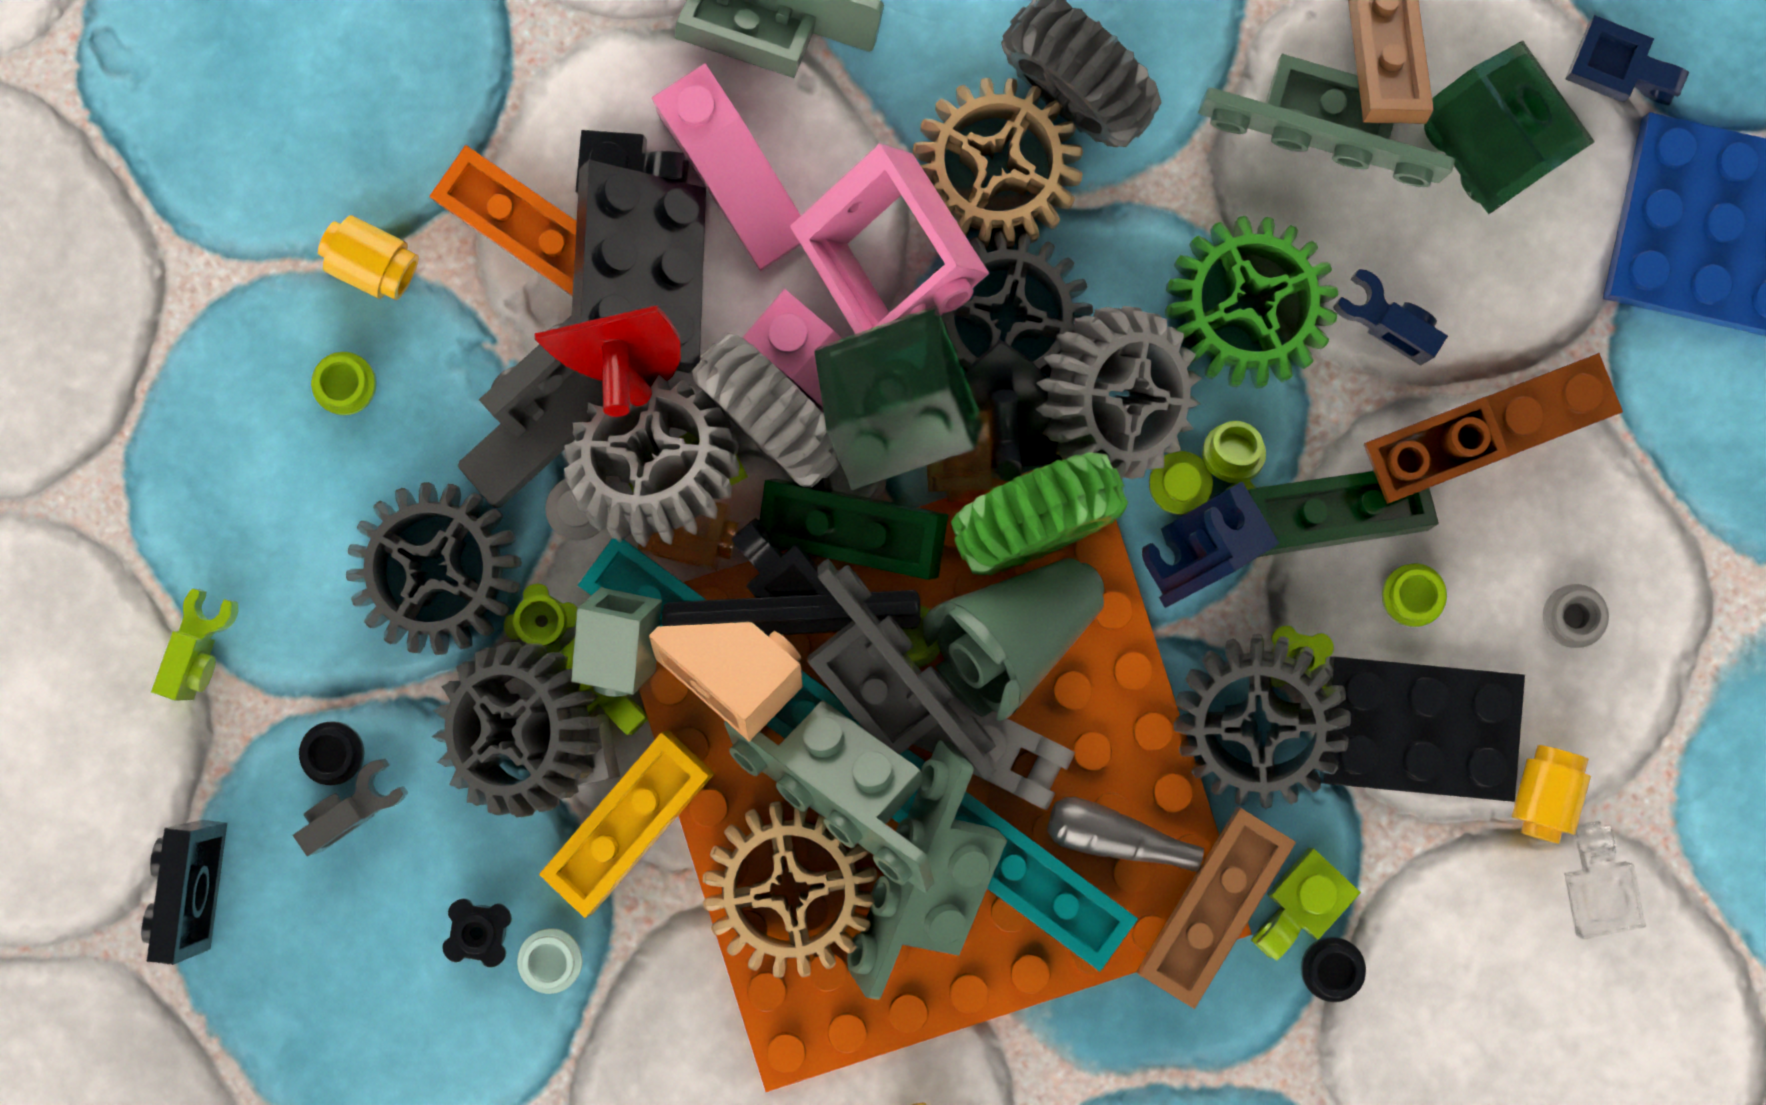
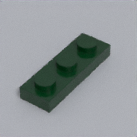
[1248,471,1439,557]
[759,478,948,580]

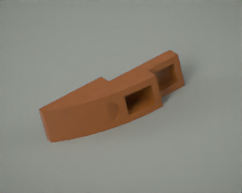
[1363,353,1623,504]

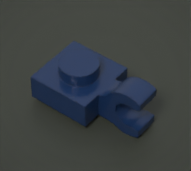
[1565,15,1689,105]
[1333,269,1448,366]

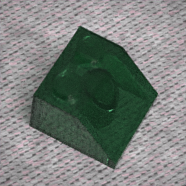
[1424,40,1595,215]
[814,306,984,490]

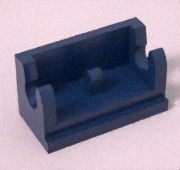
[1142,482,1279,608]

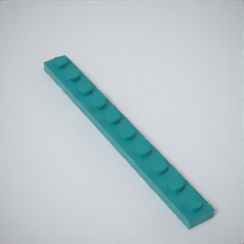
[577,538,1138,972]

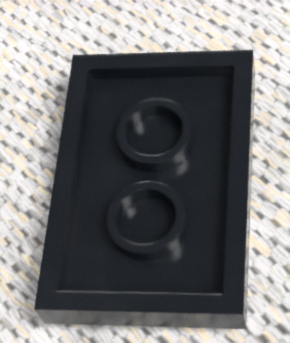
[571,160,706,373]
[1320,656,1525,802]

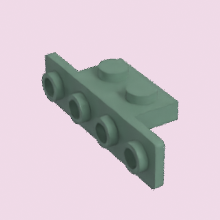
[675,0,884,78]
[1198,54,1455,187]
[724,700,935,893]
[847,740,1007,1000]

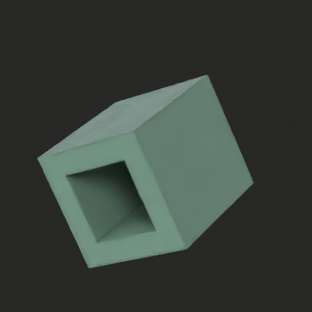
[571,588,662,697]

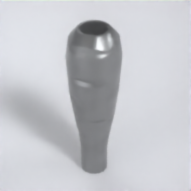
[1047,797,1204,872]

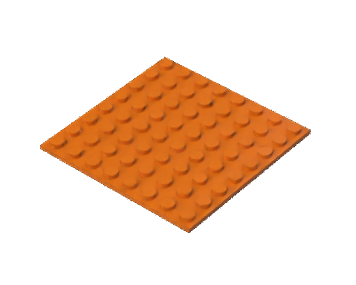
[639,465,1252,1092]

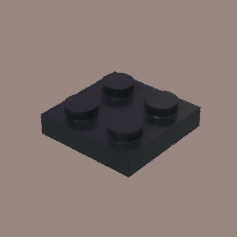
[141,820,227,965]

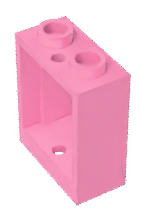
[790,143,989,353]

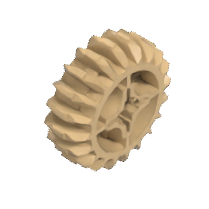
[913,77,1083,250]
[703,801,877,978]

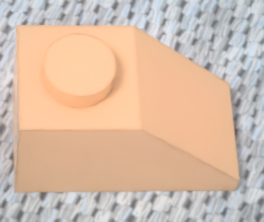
[649,622,803,742]

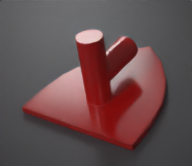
[535,305,681,417]

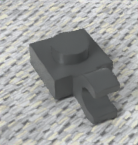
[293,759,408,856]

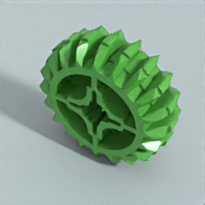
[1165,216,1338,388]
[951,452,1128,576]

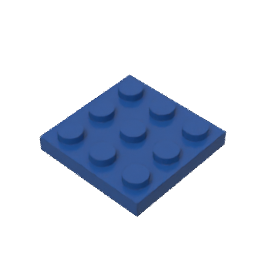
[1603,112,1766,336]

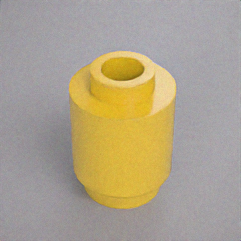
[318,215,419,300]
[1511,745,1591,844]

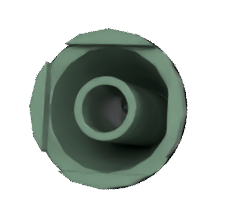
[923,558,1104,721]

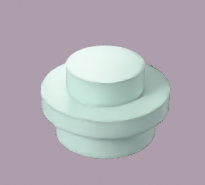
[517,928,583,994]

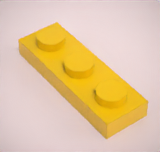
[539,730,715,918]

